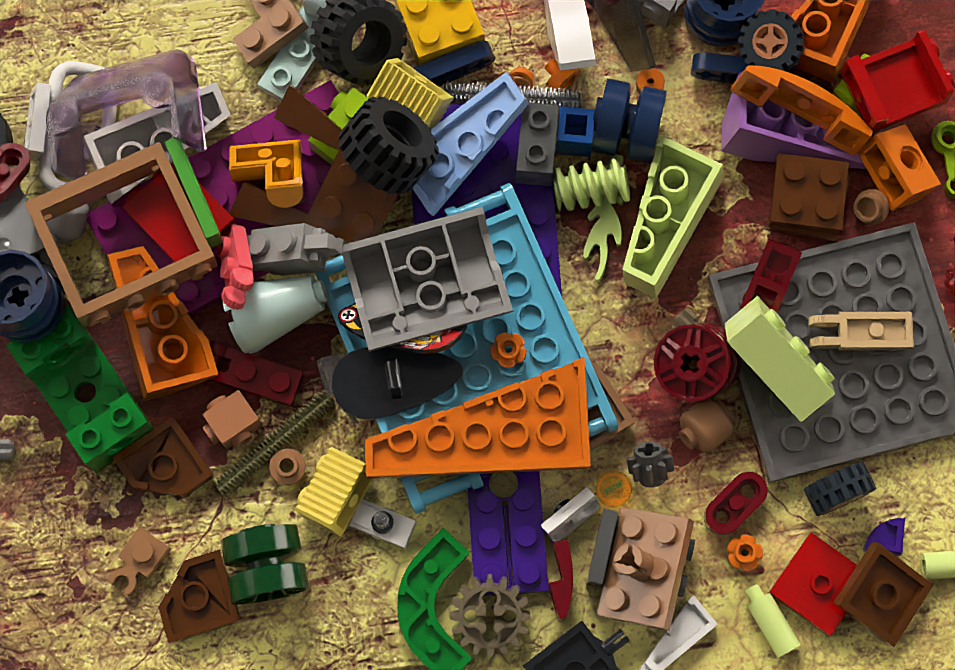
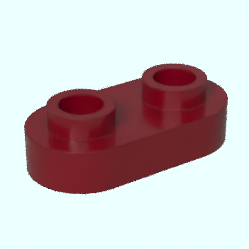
[0,143,31,203]
[704,472,768,536]

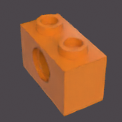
[857,124,941,211]

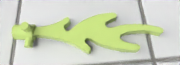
[583,154,624,282]

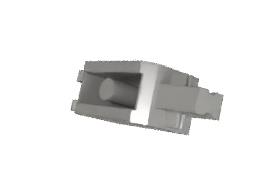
[247,223,343,276]

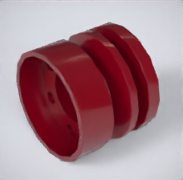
[653,323,742,402]

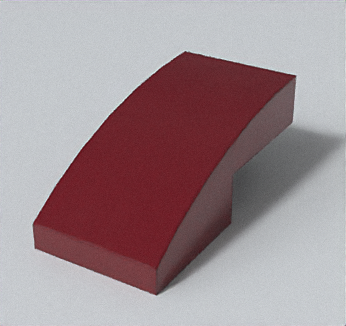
[740,239,802,313]
[548,539,573,622]

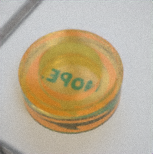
[595,470,632,508]

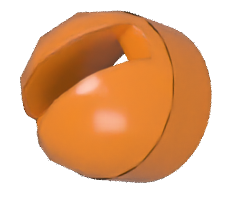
[509,67,535,90]

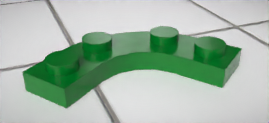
[397,527,473,670]

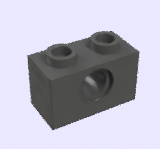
[516,102,559,186]

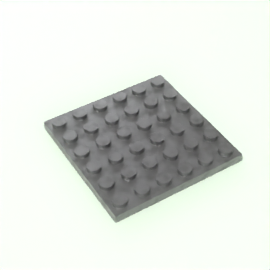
[707,222,955,483]

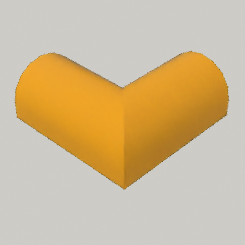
[229,139,303,208]

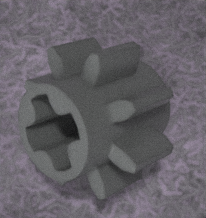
[627,442,674,488]

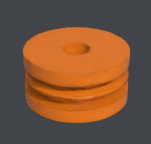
[636,68,665,94]

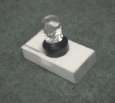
[541,487,601,543]
[349,499,417,550]

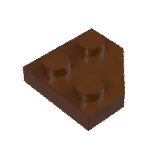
[112,416,215,498]
[158,550,242,644]

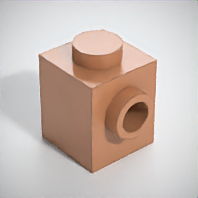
[202,390,263,450]

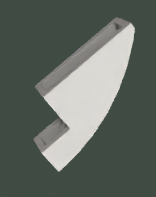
[544,0,596,71]

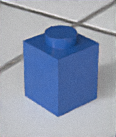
[556,107,595,157]

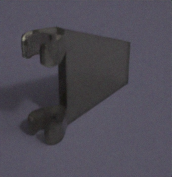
[586,0,656,72]

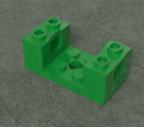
[6,304,154,473]

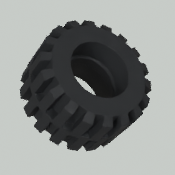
[310,0,407,85]
[338,96,439,194]

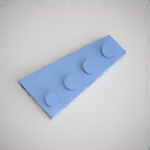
[413,72,529,216]

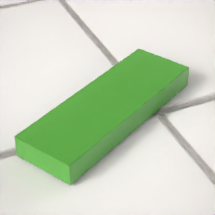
[165,137,223,248]

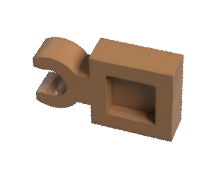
[108,527,171,596]

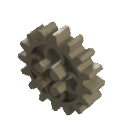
[450,574,530,657]

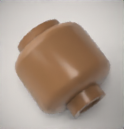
[679,399,734,453]

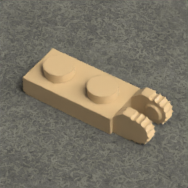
[809,312,914,351]

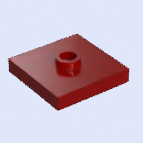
[768,532,857,637]

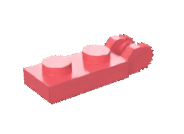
[217,224,254,310]

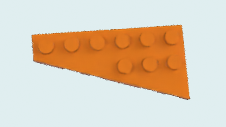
[365,357,591,479]

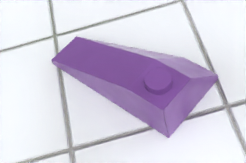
[721,72,866,169]

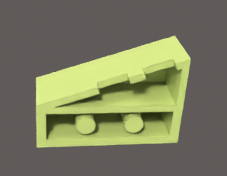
[725,296,835,422]

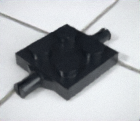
[522,621,630,670]

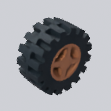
[738,9,805,72]
[804,462,877,516]

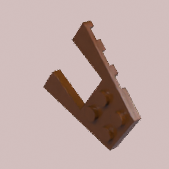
[229,85,398,242]

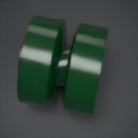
[220,524,309,605]

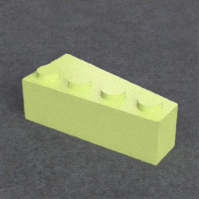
[623,134,723,299]

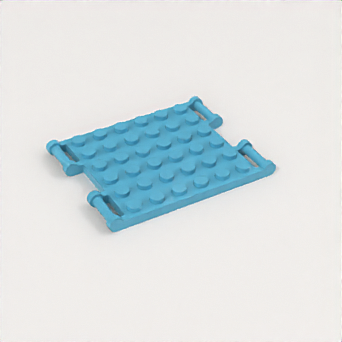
[314,183,619,514]

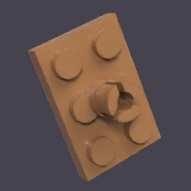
[597,507,694,631]

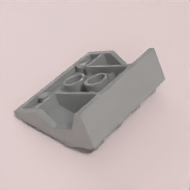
[342,207,513,352]

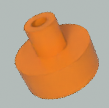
[544,58,581,92]

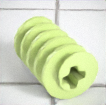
[554,158,630,211]

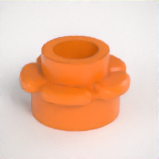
[490,332,527,368]
[727,535,763,571]

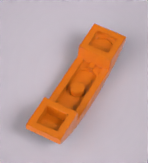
[730,65,873,156]

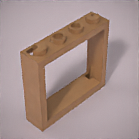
[24,142,218,327]

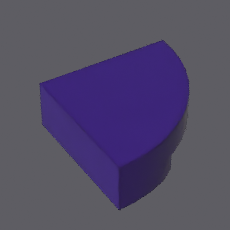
[863,518,905,556]

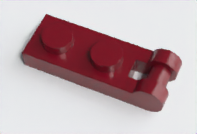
[208,341,304,408]

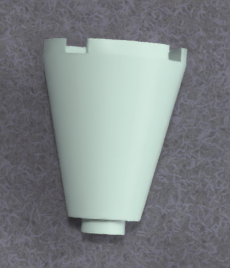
[223,276,329,354]

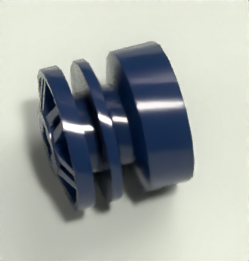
[684,0,764,47]
[0,249,66,344]

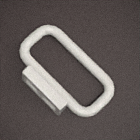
[24,61,119,191]

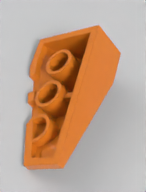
[107,246,218,401]

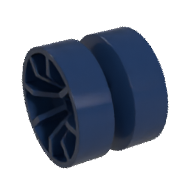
[592,78,667,164]

